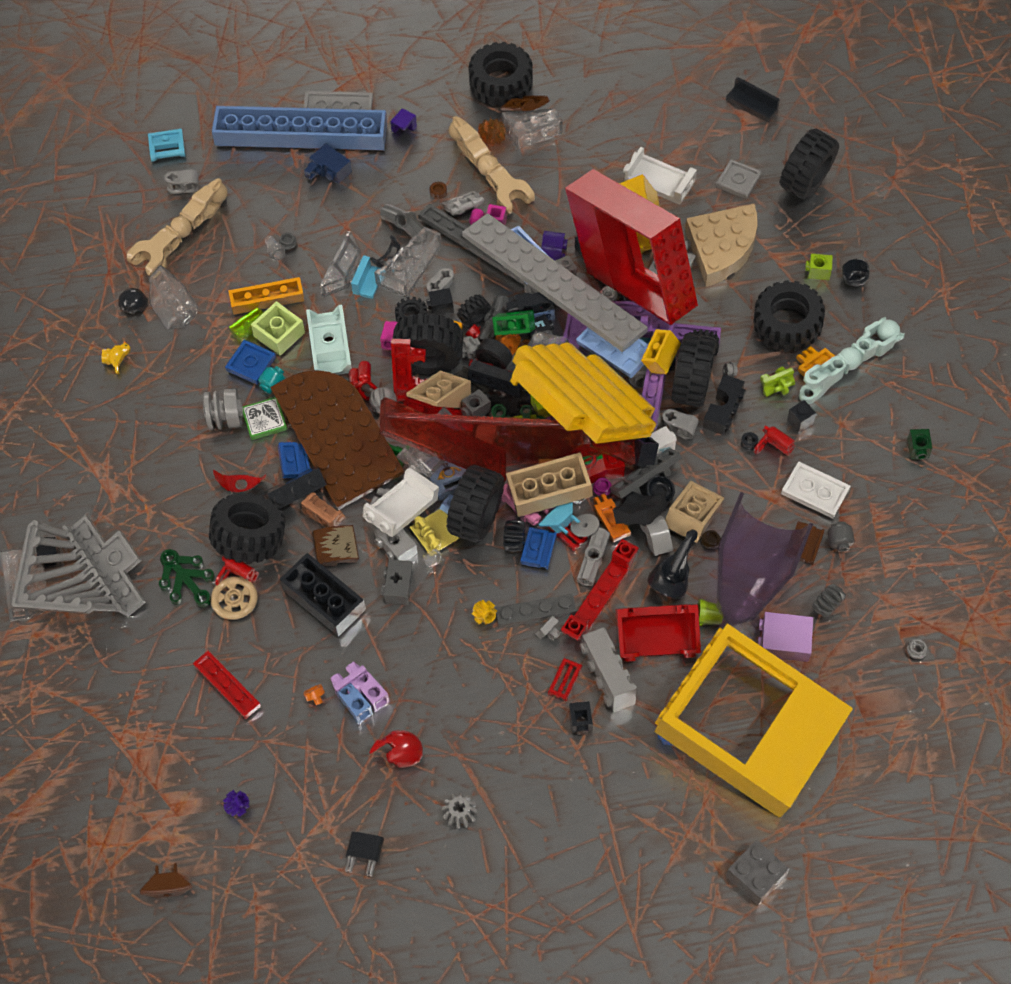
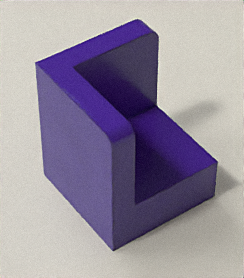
[390,108,417,133]

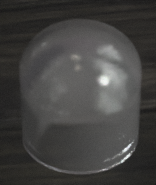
[423,549,443,568]

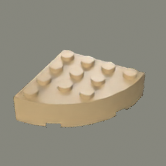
[685,204,757,287]

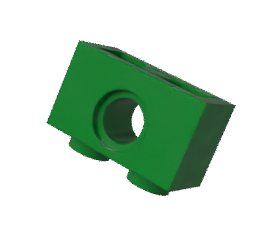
[492,310,536,336]

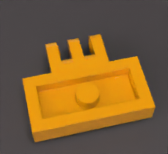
[796,346,835,376]

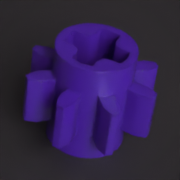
[223,790,250,817]

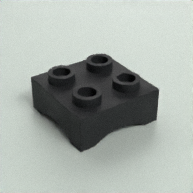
[613,492,667,526]

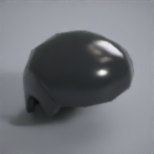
[842,258,870,287]
[119,288,148,315]
[646,475,675,503]

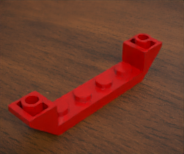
[560,539,639,641]

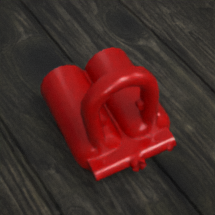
[348,361,377,401]
[754,426,795,456]
[215,556,259,586]

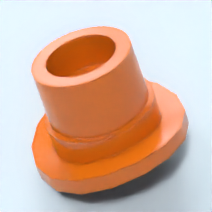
[495,334,521,355]

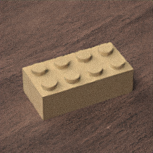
[506,452,593,517]

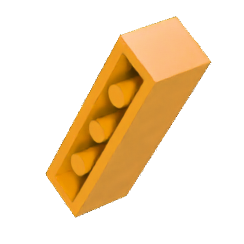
[228,277,304,315]

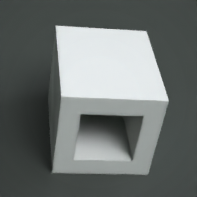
[650,426,677,456]

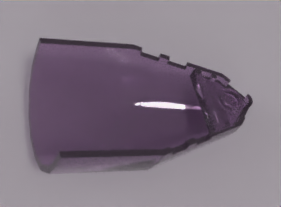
[716,492,813,626]

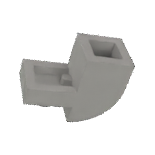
[640,516,673,556]

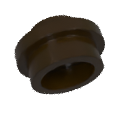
[701,530,721,549]

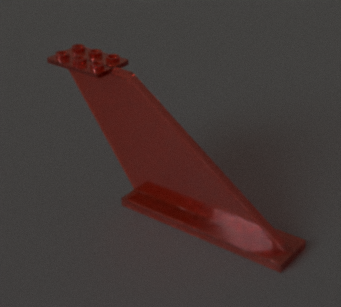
[380,397,635,482]

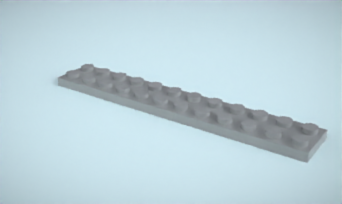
[462,213,648,352]

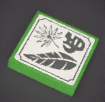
[243,397,287,441]

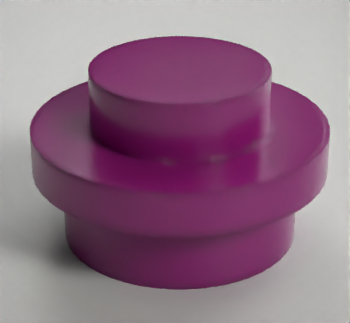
[593,478,612,496]

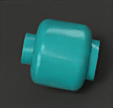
[258,366,286,394]

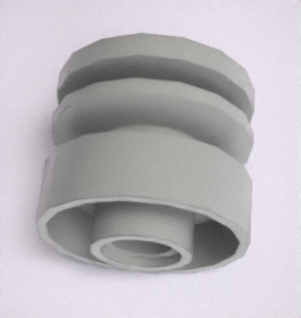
[203,388,243,431]

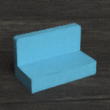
[351,255,384,298]

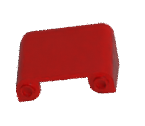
[615,604,701,662]

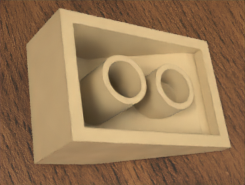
[407,370,471,408]
[665,481,724,543]

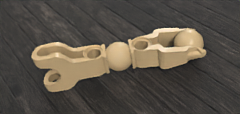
[449,116,535,216]
[127,178,228,278]

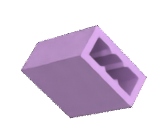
[758,612,813,662]

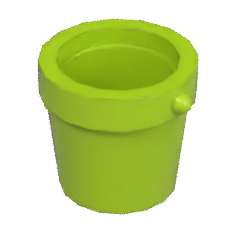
[697,599,724,626]

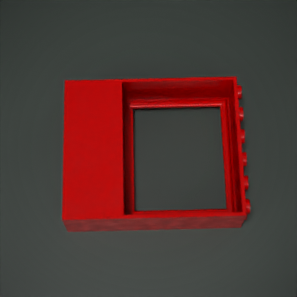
[565,169,698,325]

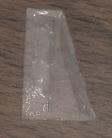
[502,108,563,150]

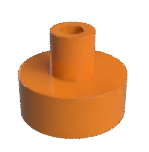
[303,684,325,705]

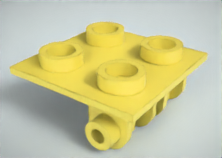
[410,509,460,556]

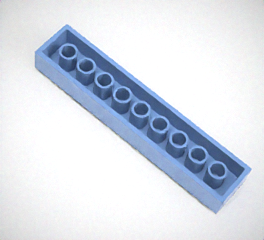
[212,106,387,150]

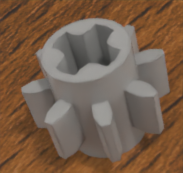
[462,336,480,359]

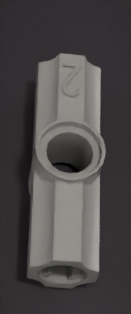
[577,528,610,587]

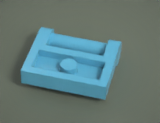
[148,129,186,162]

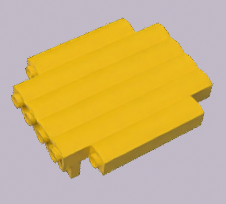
[510,342,657,444]

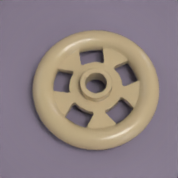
[211,576,258,620]

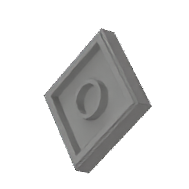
[715,159,762,200]

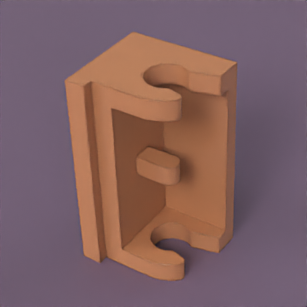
[301,492,345,528]

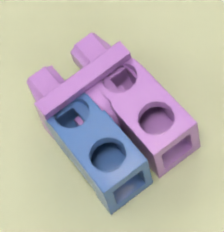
[330,662,390,725]

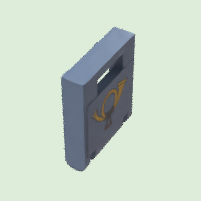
[422,450,467,501]

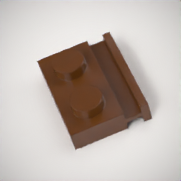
[786,521,825,565]

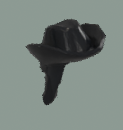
[647,529,698,600]

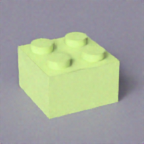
[251,301,305,356]

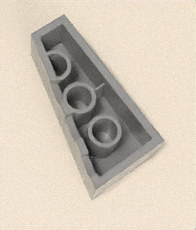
[580,627,637,712]

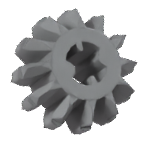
[442,792,477,829]

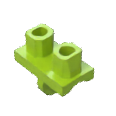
[760,366,795,397]

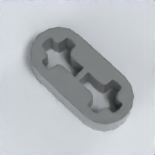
[427,268,454,295]

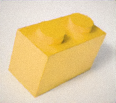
[641,329,681,375]

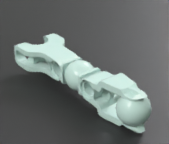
[799,317,905,404]

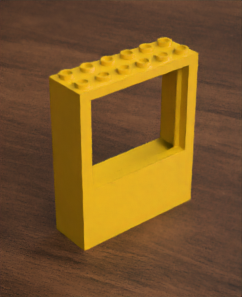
[654,624,853,818]

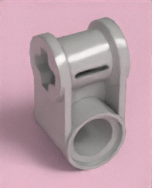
[165,169,199,194]
[661,409,699,439]

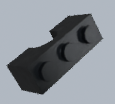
[703,374,746,435]
[264,466,327,508]

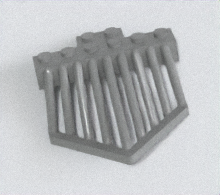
[11,515,146,617]

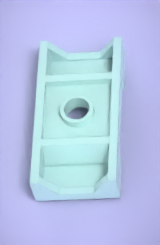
[306,305,352,375]

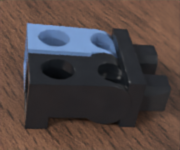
[506,292,555,321]

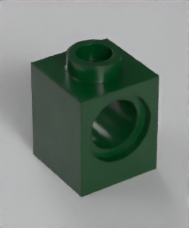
[907,429,933,460]

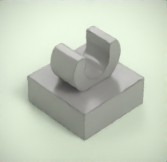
[535,616,561,641]

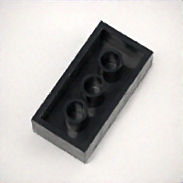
[279,553,366,637]

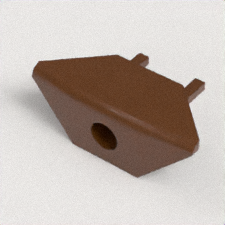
[140,863,192,899]

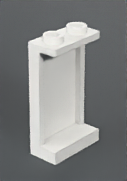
[623,147,697,205]
[363,467,439,537]

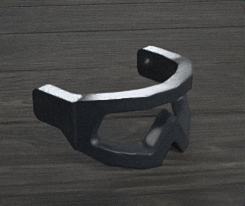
[370,235,401,269]

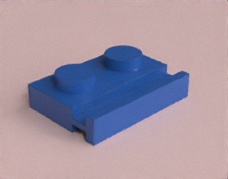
[278,442,310,479]
[521,527,557,570]

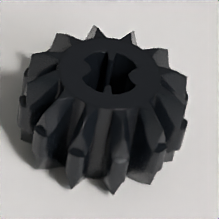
[503,519,526,552]

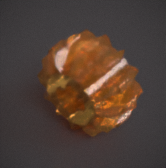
[477,117,507,147]

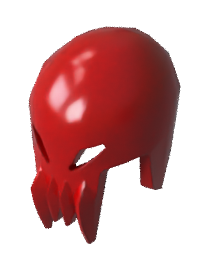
[369,730,423,768]

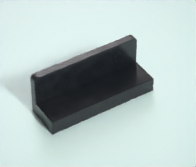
[726,77,780,123]

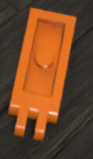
[593,493,631,543]

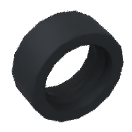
[475,338,512,369]

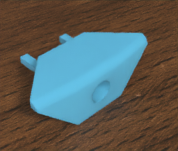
[538,502,580,534]

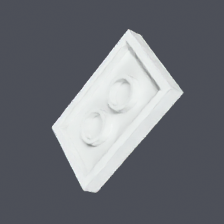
[781,461,851,519]

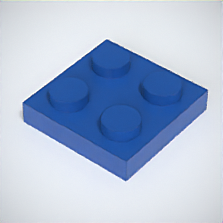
[225,340,276,385]

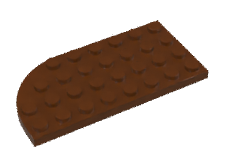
[270,370,405,510]

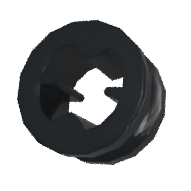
[741,432,759,451]

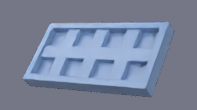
[576,327,648,378]

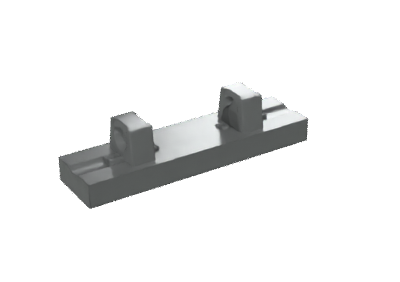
[609,448,682,498]

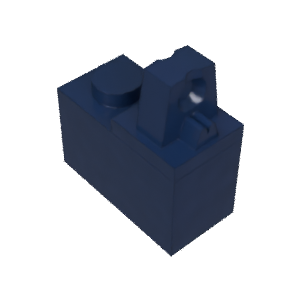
[304,144,352,184]

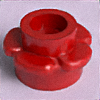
[465,324,481,339]

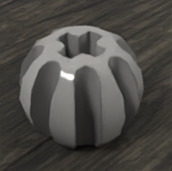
[369,387,397,415]

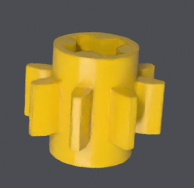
[472,600,497,625]

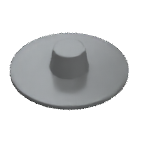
[571,514,599,537]

